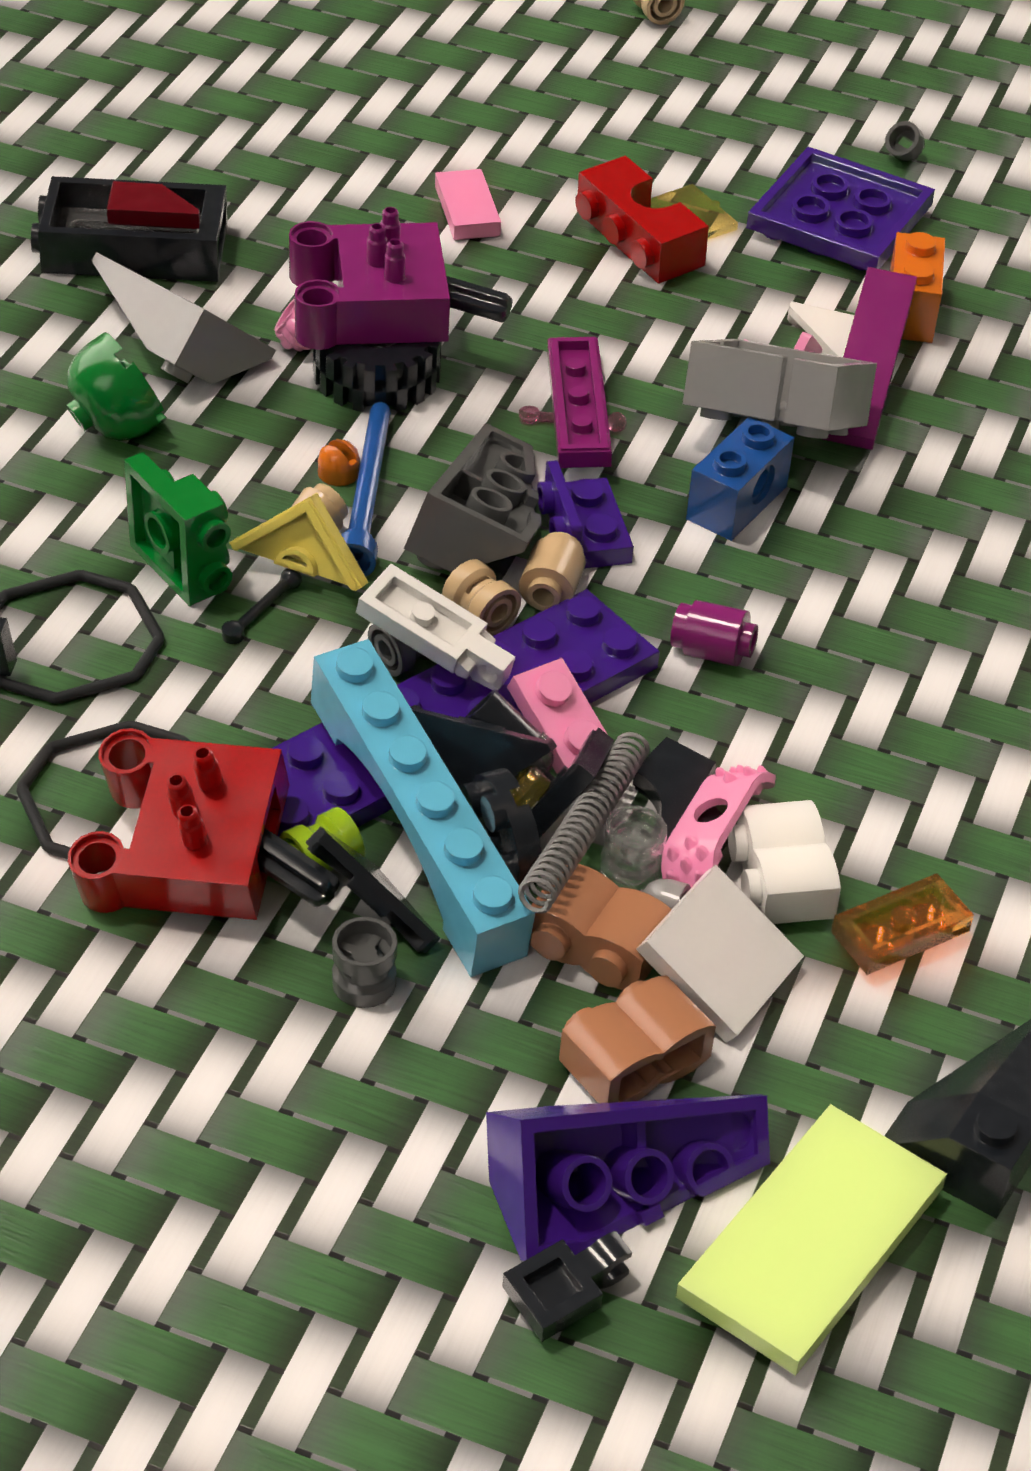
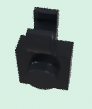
[502,1231,632,1342]

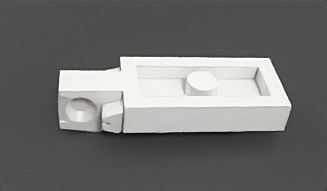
[356,564,515,691]

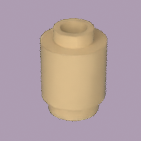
[519,532,586,611]

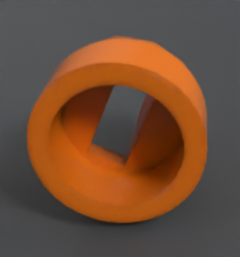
[318,439,360,486]

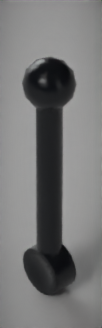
[221,568,302,644]

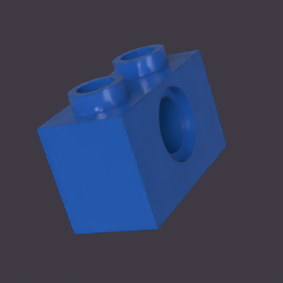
[686,416,795,541]

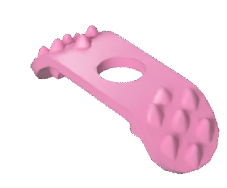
[661,765,776,887]

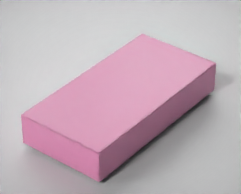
[435,169,501,240]

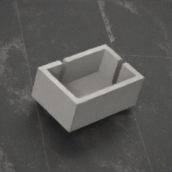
[683,339,877,439]

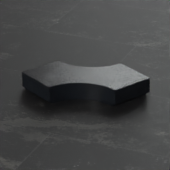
[633,737,736,853]

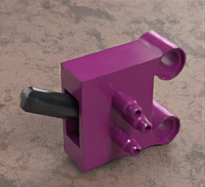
[289,207,513,350]

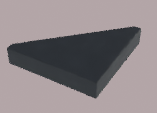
[410,705,557,788]
[531,727,614,838]
[306,826,440,954]

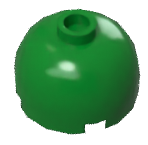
[66,332,167,441]

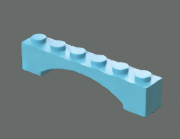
[311,639,535,977]

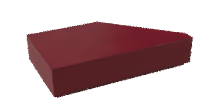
[107,181,200,229]

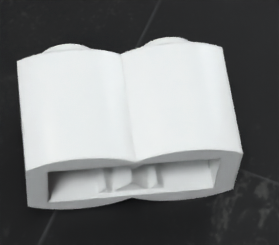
[728,800,841,924]

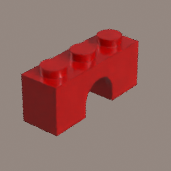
[575,155,709,284]

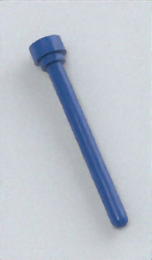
[341,402,391,577]

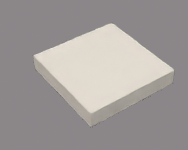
[636,865,804,1043]

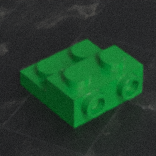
[124,452,233,607]

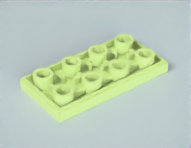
[676,1104,947,1376]

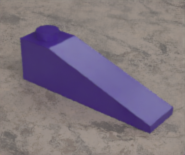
[486,1094,770,1261]

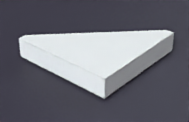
[787,301,854,357]

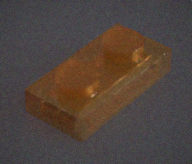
[831,873,974,975]

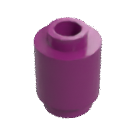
[670,600,758,667]

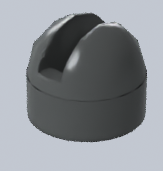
[885,121,925,162]

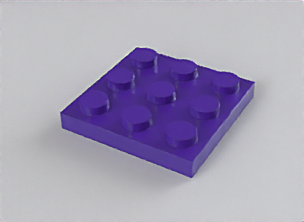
[746,147,935,270]

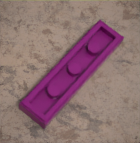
[823,267,917,450]
[547,337,612,468]

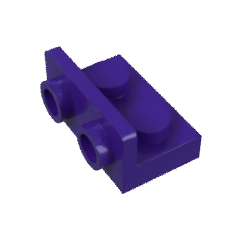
[537,460,634,569]

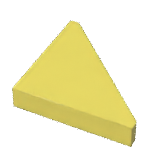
[229,493,369,591]

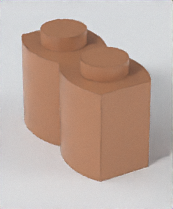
[529,864,672,990]
[559,976,716,1103]

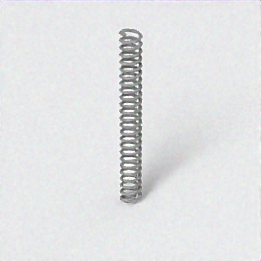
[518,732,650,913]

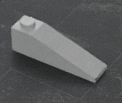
[92,252,276,385]

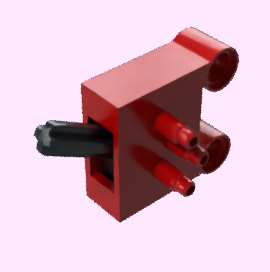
[68,728,340,920]

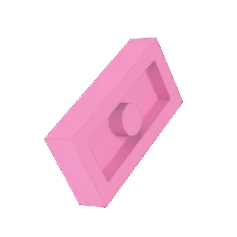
[507,658,617,774]

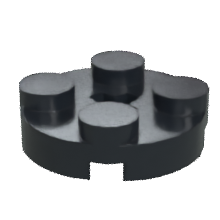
[460,768,542,890]

